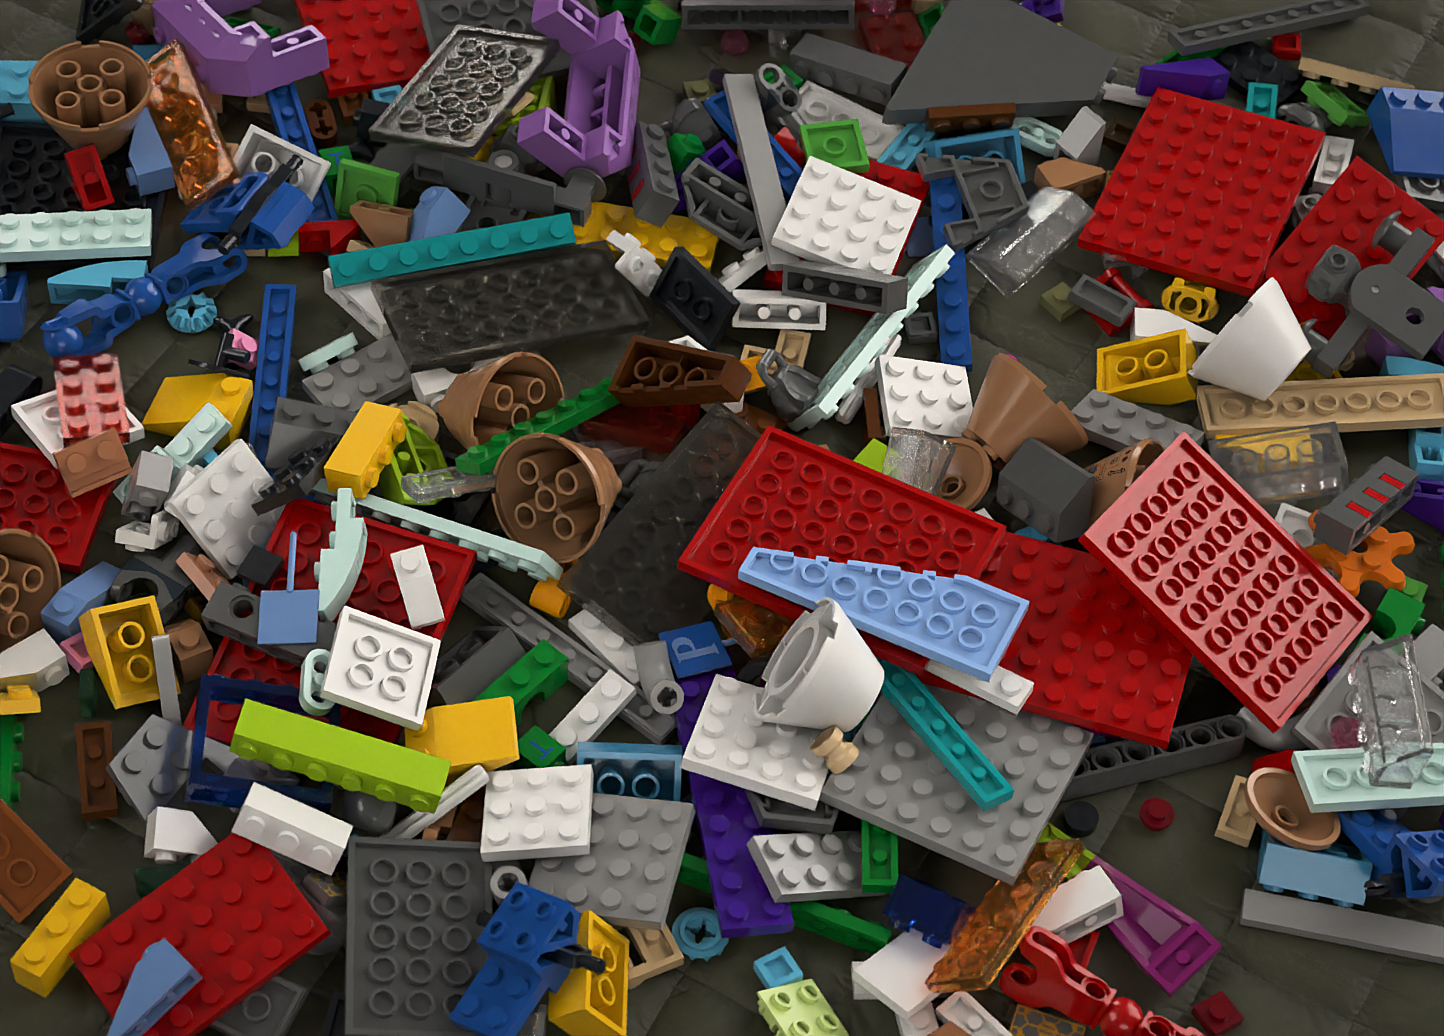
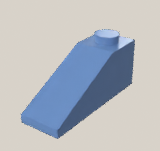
[125,106,175,197]
[400,186,471,282]
[40,561,121,643]
[107,938,202,1036]

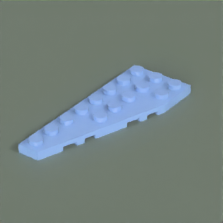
[738,547,1030,683]

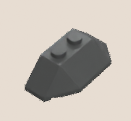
[681,157,763,251]

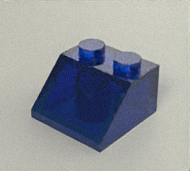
[882,874,980,949]

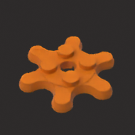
[1304,509,1415,598]

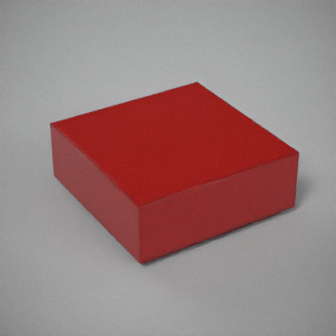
[1270,33,1302,61]

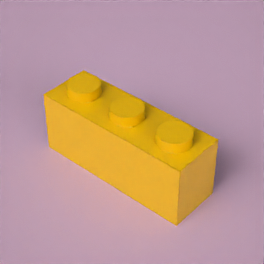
[324,401,407,499]
[10,878,111,998]

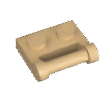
[609,922,684,989]

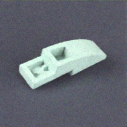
[113,402,233,504]
[314,488,368,622]

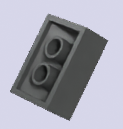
[264,397,358,480]
[996,438,1095,543]
[426,626,526,709]

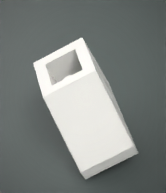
[144,806,218,865]

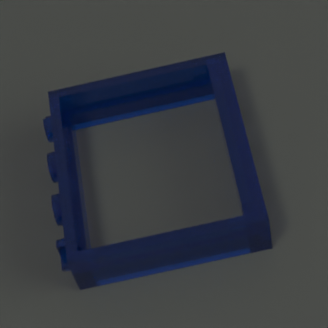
[184,674,341,814]

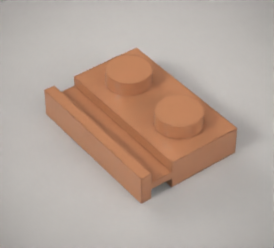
[52,427,133,498]
[176,552,232,601]

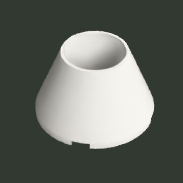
[1188,277,1311,401]
[754,597,884,733]

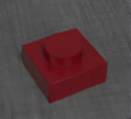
[1191,990,1244,1036]

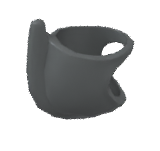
[342,788,399,837]

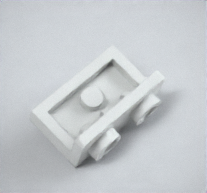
[606,229,662,297]
[115,510,179,552]

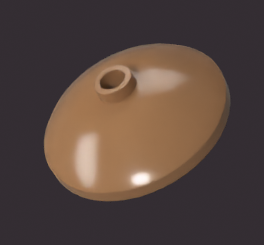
[902,437,992,510]
[1244,767,1341,851]

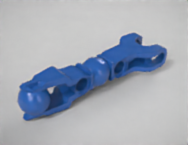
[40,232,247,368]

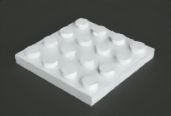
[770,156,921,275]
[680,674,829,811]

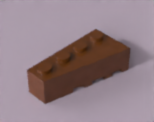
[607,335,752,408]

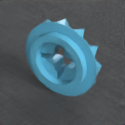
[166,292,217,333]
[672,907,729,961]

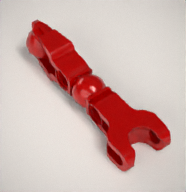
[999,926,1205,1036]

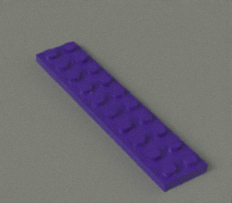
[670,652,794,938]

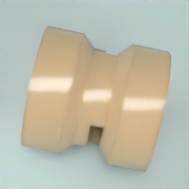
[810,725,860,775]

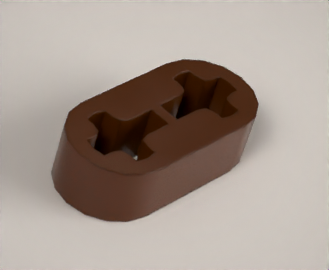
[305,99,338,149]

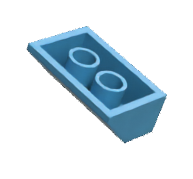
[924,129,1025,198]
[577,742,682,802]
[1256,829,1373,908]

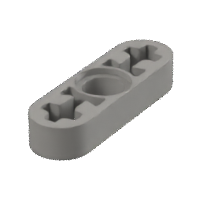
[151,634,182,726]

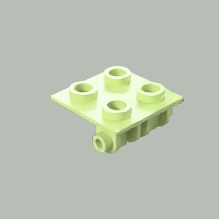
[757,978,850,1036]

